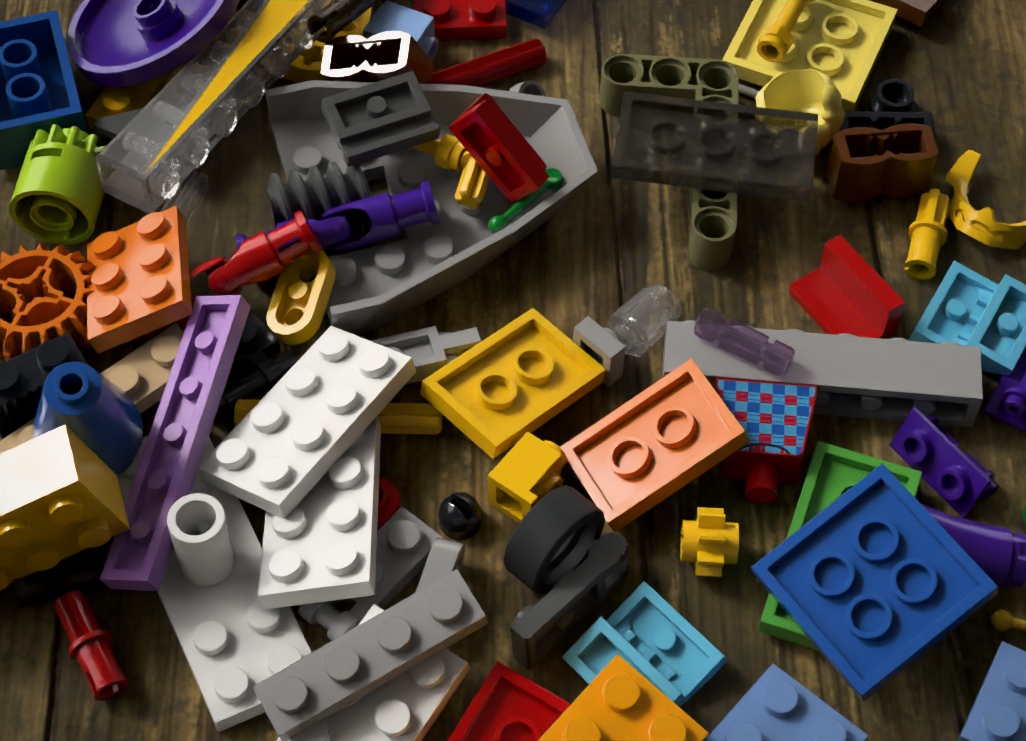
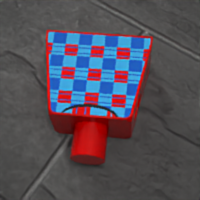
[715,378,817,504]

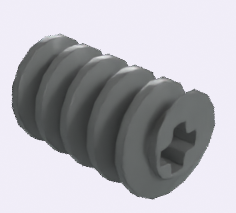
[267,162,371,229]

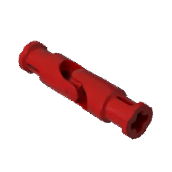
[135,210,323,346]

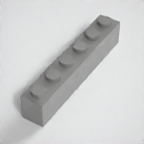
[662,320,983,428]

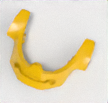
[945,150,1026,249]

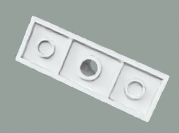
[117,436,312,733]

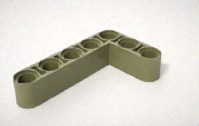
[600,54,739,272]

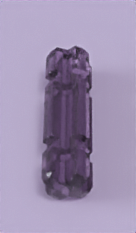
[694,308,795,376]

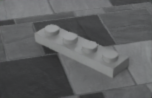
[252,569,488,741]

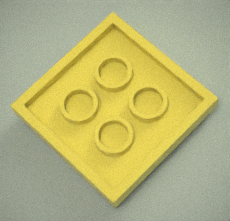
[722,0,898,111]

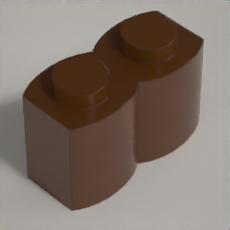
[320,31,434,84]
[826,123,939,202]

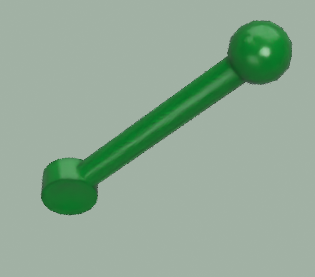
[488,168,562,234]

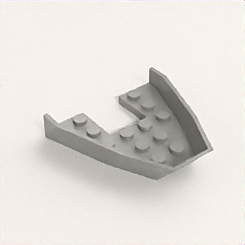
[265,80,598,337]

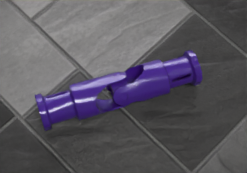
[236,180,441,251]

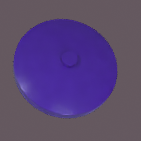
[66,0,239,87]

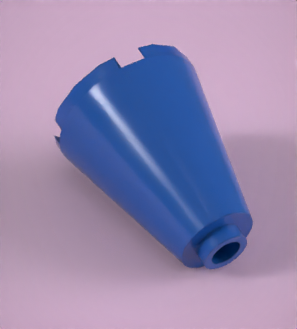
[33,362,144,476]

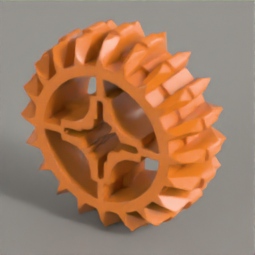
[0,241,94,361]

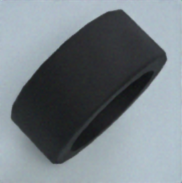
[503,485,605,595]

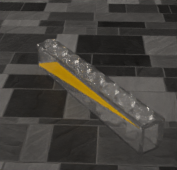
[95,0,334,214]

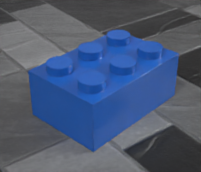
[0,10,88,170]

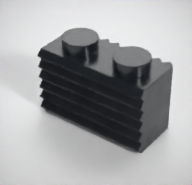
[0,332,88,439]

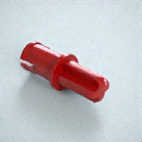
[54,590,129,701]

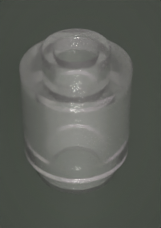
[607,284,682,357]

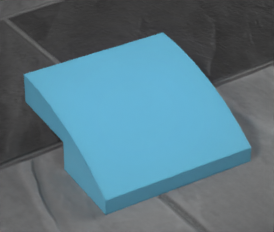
[909,260,1026,376]
[562,581,728,707]

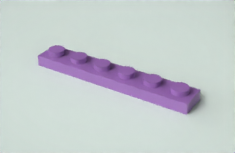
[100,295,251,591]

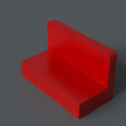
[448,93,550,204]
[789,235,906,339]

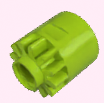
[9,124,114,245]

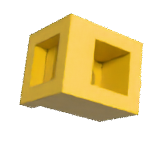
[488,431,568,524]

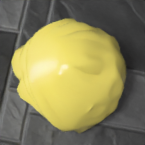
[755,69,846,159]

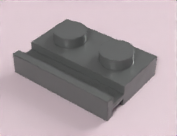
[321,71,440,167]

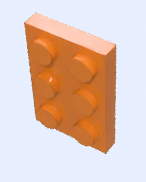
[87,205,192,354]
[560,358,751,533]

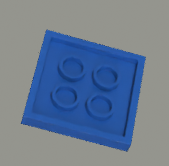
[751,463,998,702]

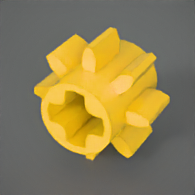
[680,507,739,577]

